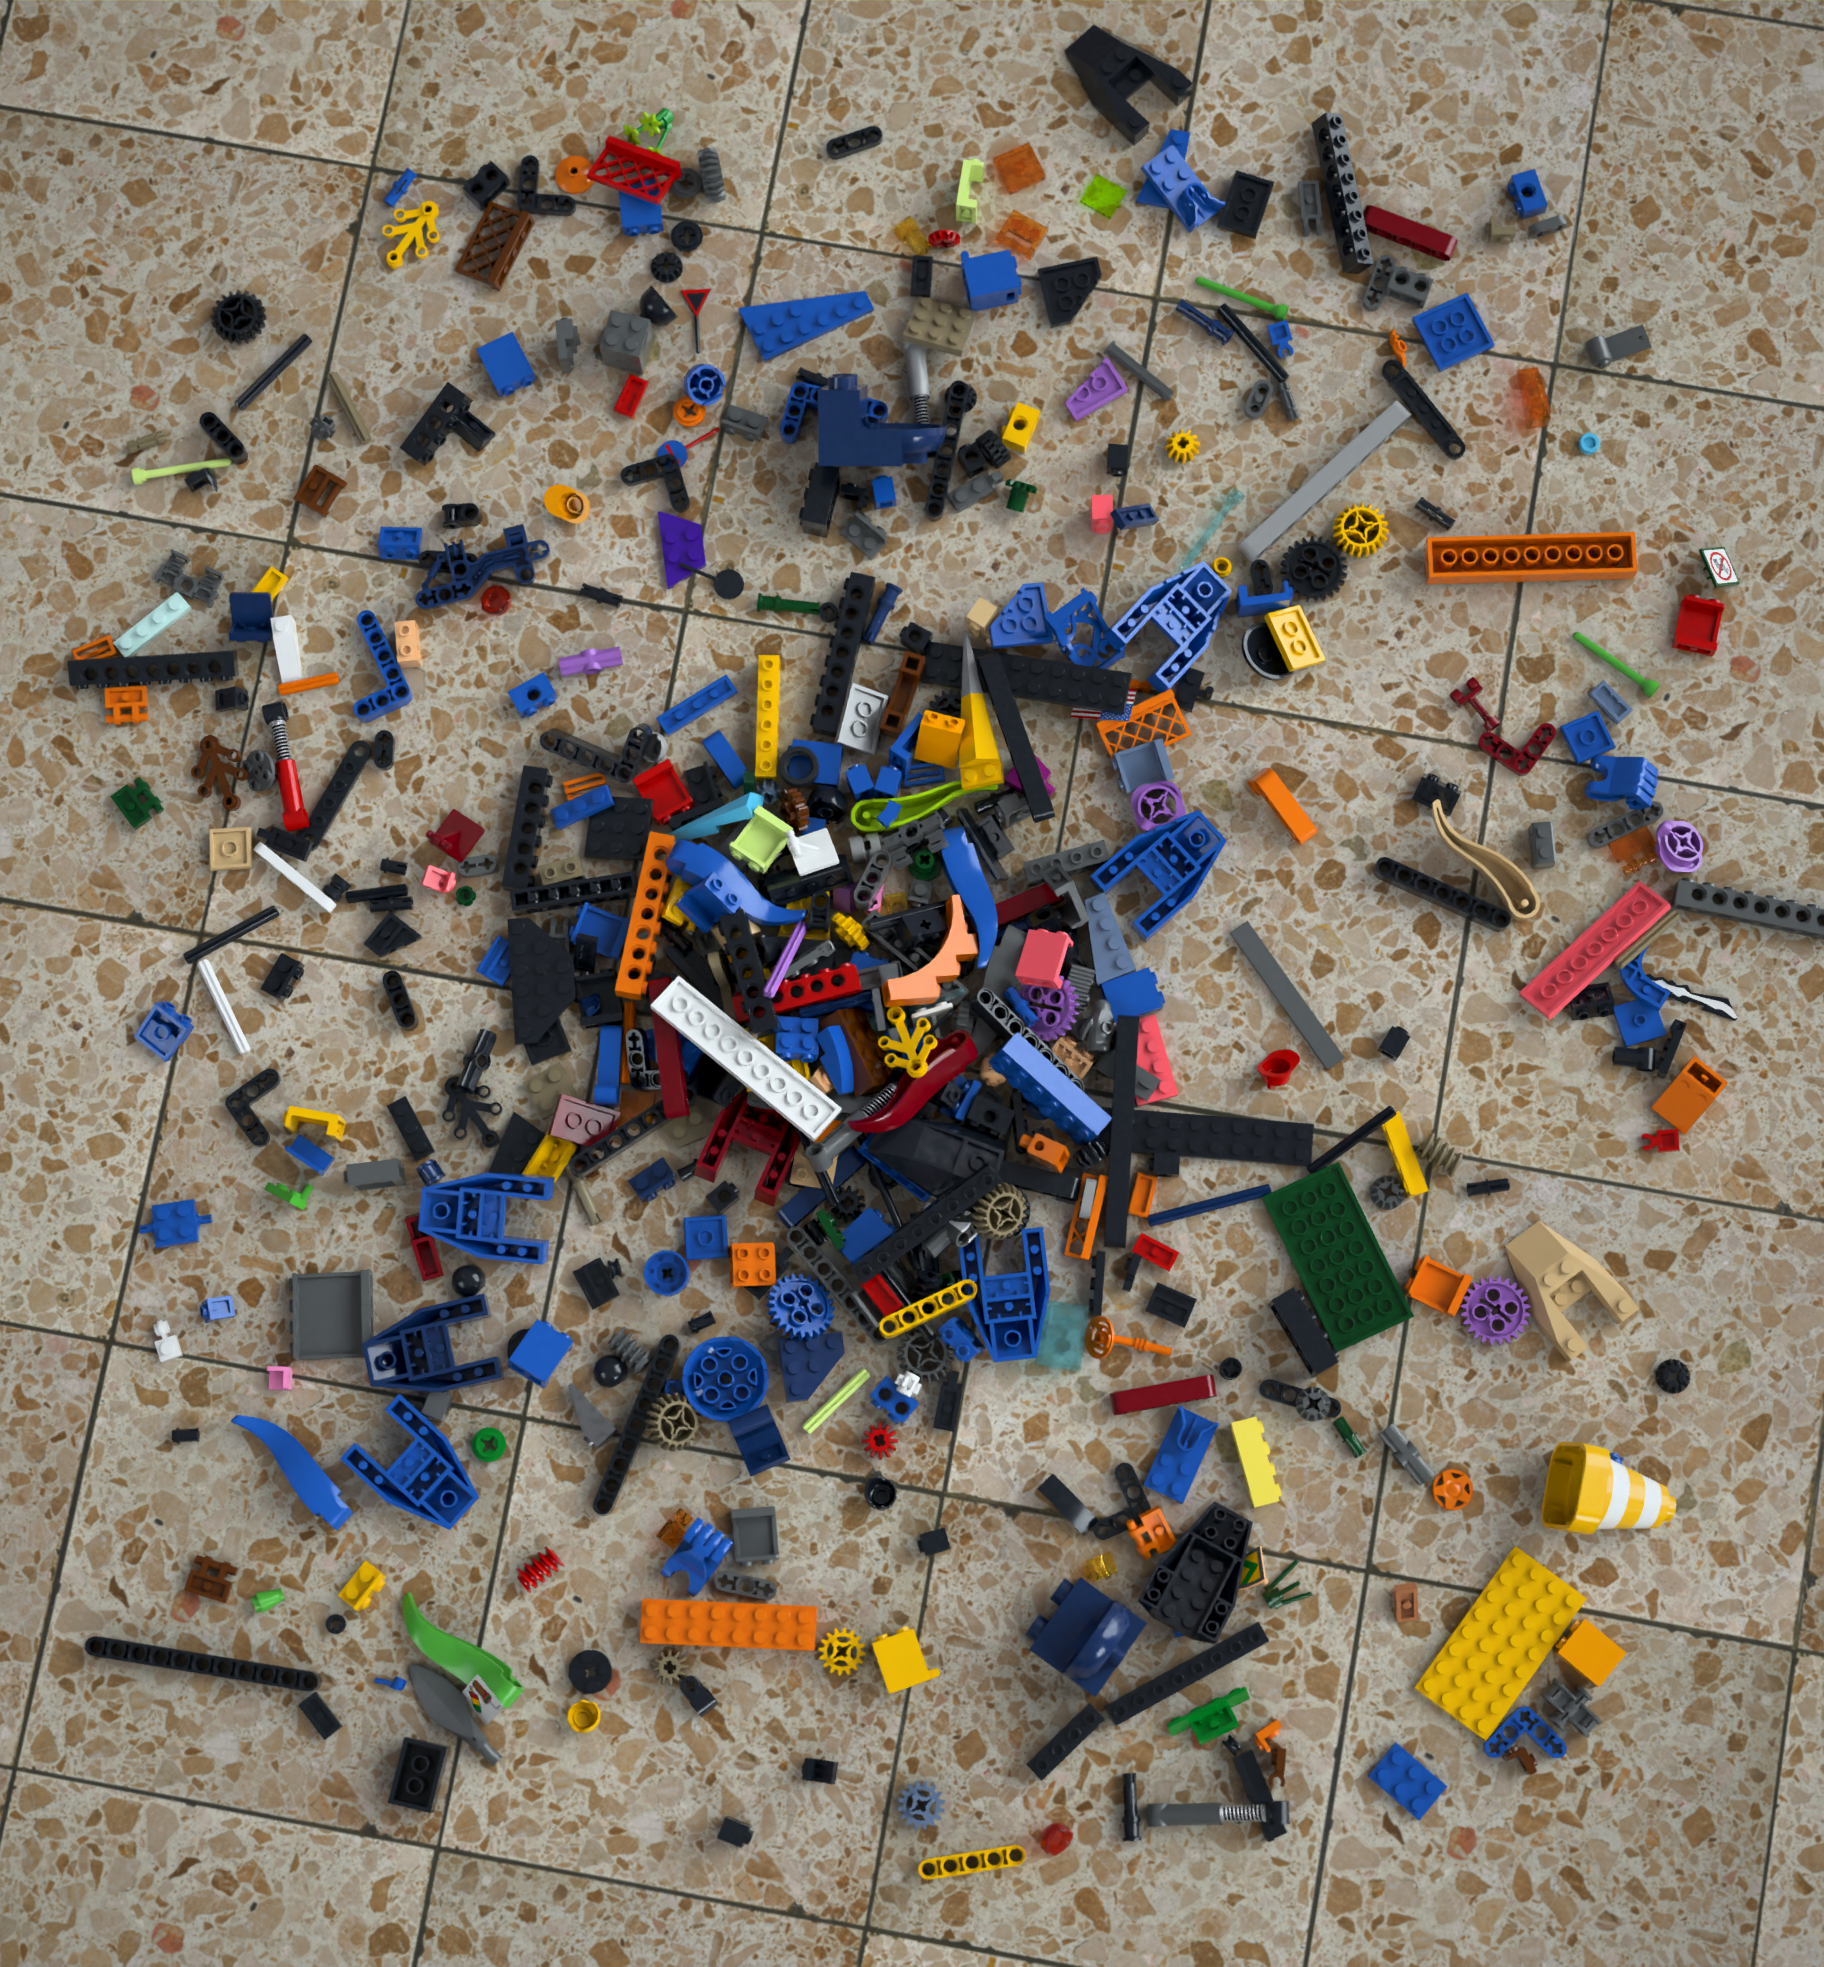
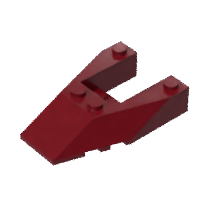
[694,1087,800,1207]

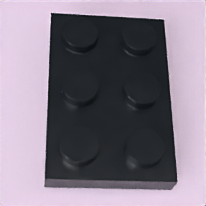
[1217,170,1275,239]

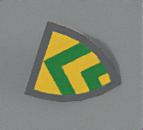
[1239,1546,1268,1590]

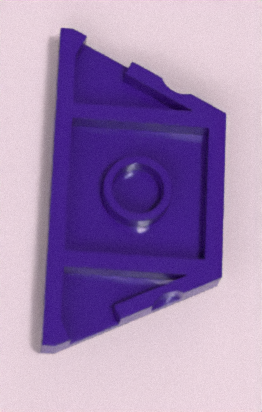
[658,512,706,589]

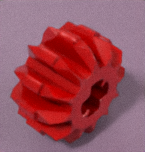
[861,1423,898,1460]

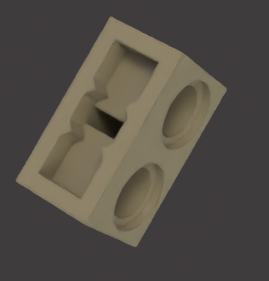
[538,855,586,885]

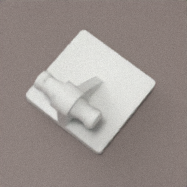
[786,828,839,876]
[911,1002,953,1044]

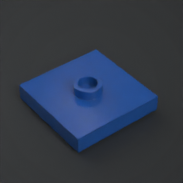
[1559,710,1616,765]
[1613,999,1667,1048]
[684,1215,729,1261]

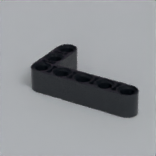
[539,723,652,783]

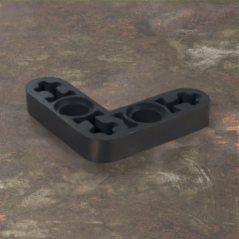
[517,155,576,216]
[620,454,690,513]
[626,1027,689,1090]
[225,1068,281,1147]
[1093,1463,1152,1540]

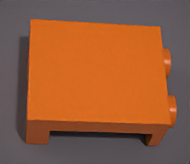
[1405,1255,1473,1318]

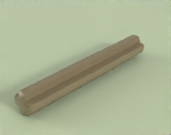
[327,371,371,443]
[1614,910,1680,969]

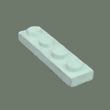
[113,591,192,657]

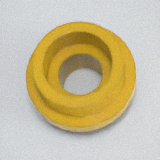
[1211,557,1232,578]

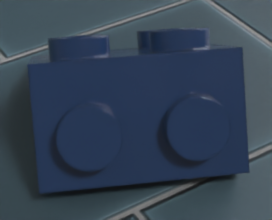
[229,592,273,642]

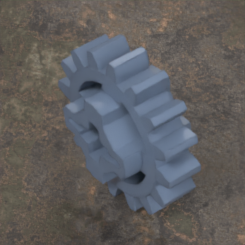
[898,1781,945,1830]

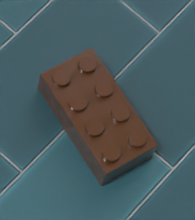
[820,1007,894,1097]

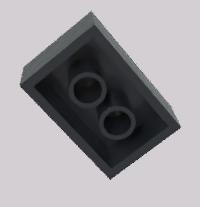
[799,462,841,538]
[388,1737,450,1813]

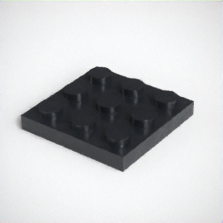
[584,796,654,862]

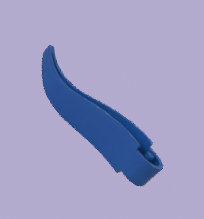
[941,826,998,969]
[666,840,808,926]
[231,1415,353,1531]

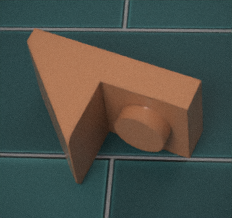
[1392,1582,1419,1623]

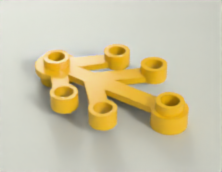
[382,201,440,269]
[878,1006,938,1078]

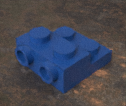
[133,1001,194,1062]
[774,1016,819,1063]
[938,1316,987,1363]

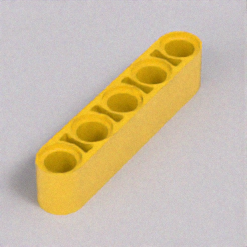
[879,1279,977,1339]
[918,1844,1026,1880]

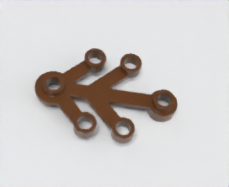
[191,735,248,811]

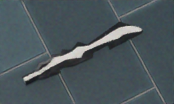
[1645,974,1737,1021]

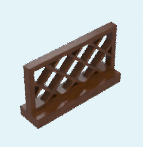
[455,201,535,291]

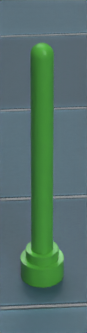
[1195,277,1289,321]
[1573,632,1660,698]

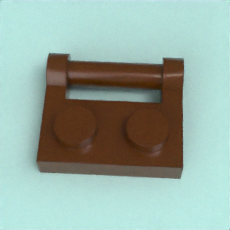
[294,464,347,518]

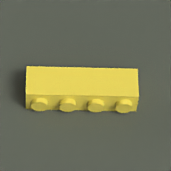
[1230,1417,1282,1508]

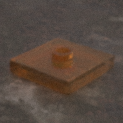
[993,142,1046,195]

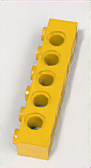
[755,655,781,782]

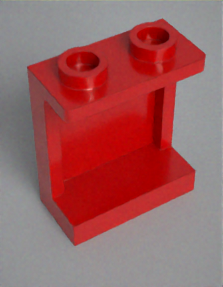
[1671,594,1726,657]
[632,759,695,826]

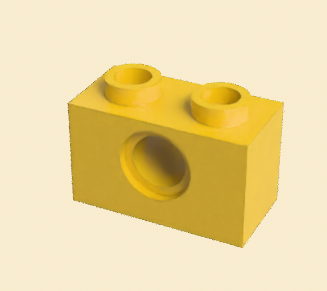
[1000,402,1040,454]

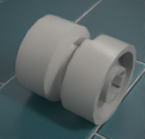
[849,832,881,864]

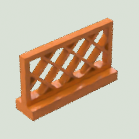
[1094,689,1192,759]

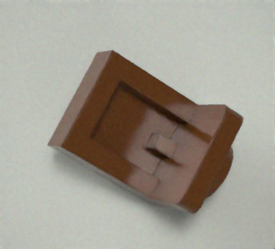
[1503,1745,1538,1775]

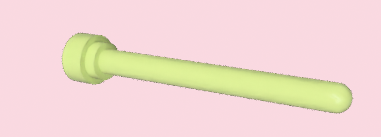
[132,458,231,485]

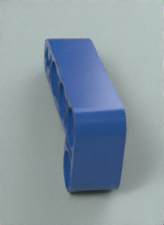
[594,1025,623,1107]

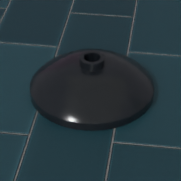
[1241,623,1293,681]

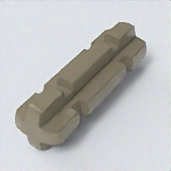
[126,431,167,453]

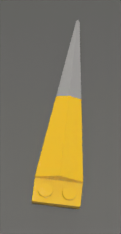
[959,629,1004,791]

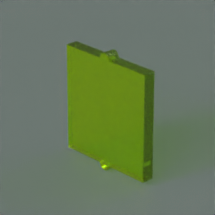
[1080,174,1127,219]

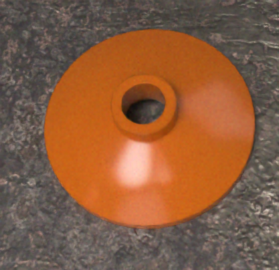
[555,156,594,194]

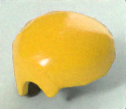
[567,1700,600,1734]

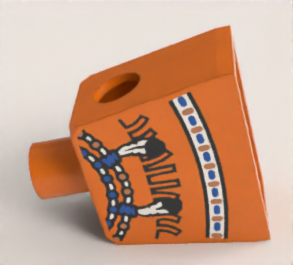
[1019,1133,1071,1174]

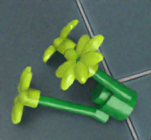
[623,108,674,157]

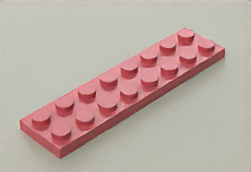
[1519,881,1671,1020]

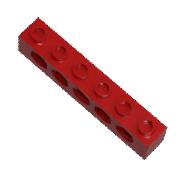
[732,963,863,1025]

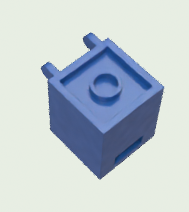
[961,249,1022,311]

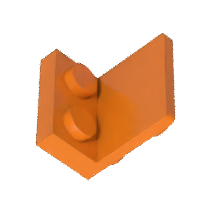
[728,1242,776,1289]

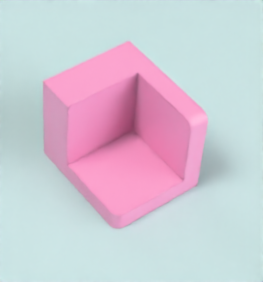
[267,1366,293,1390]

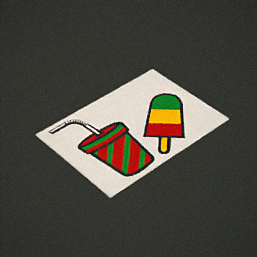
[462,1674,504,1726]

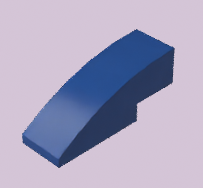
[816,1025,854,1095]

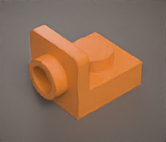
[1254,1719,1282,1753]

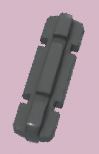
[1277,381,1299,421]

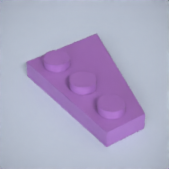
[1065,356,1128,422]

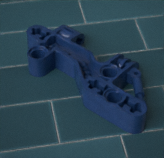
[415,524,550,610]

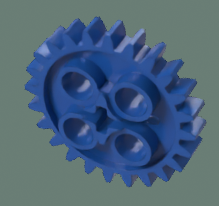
[766,1273,835,1341]

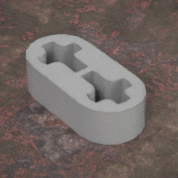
[1079,1178,1097,1219]

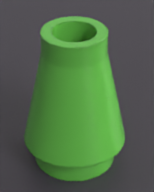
[251,1588,285,1613]

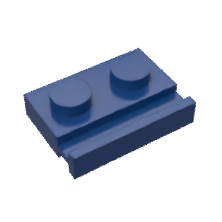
[476,935,511,987]

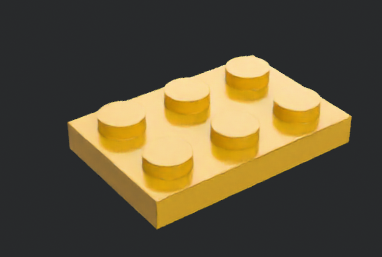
[1264,605,1325,672]

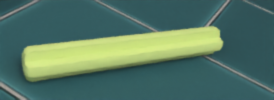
[802,1368,870,1434]

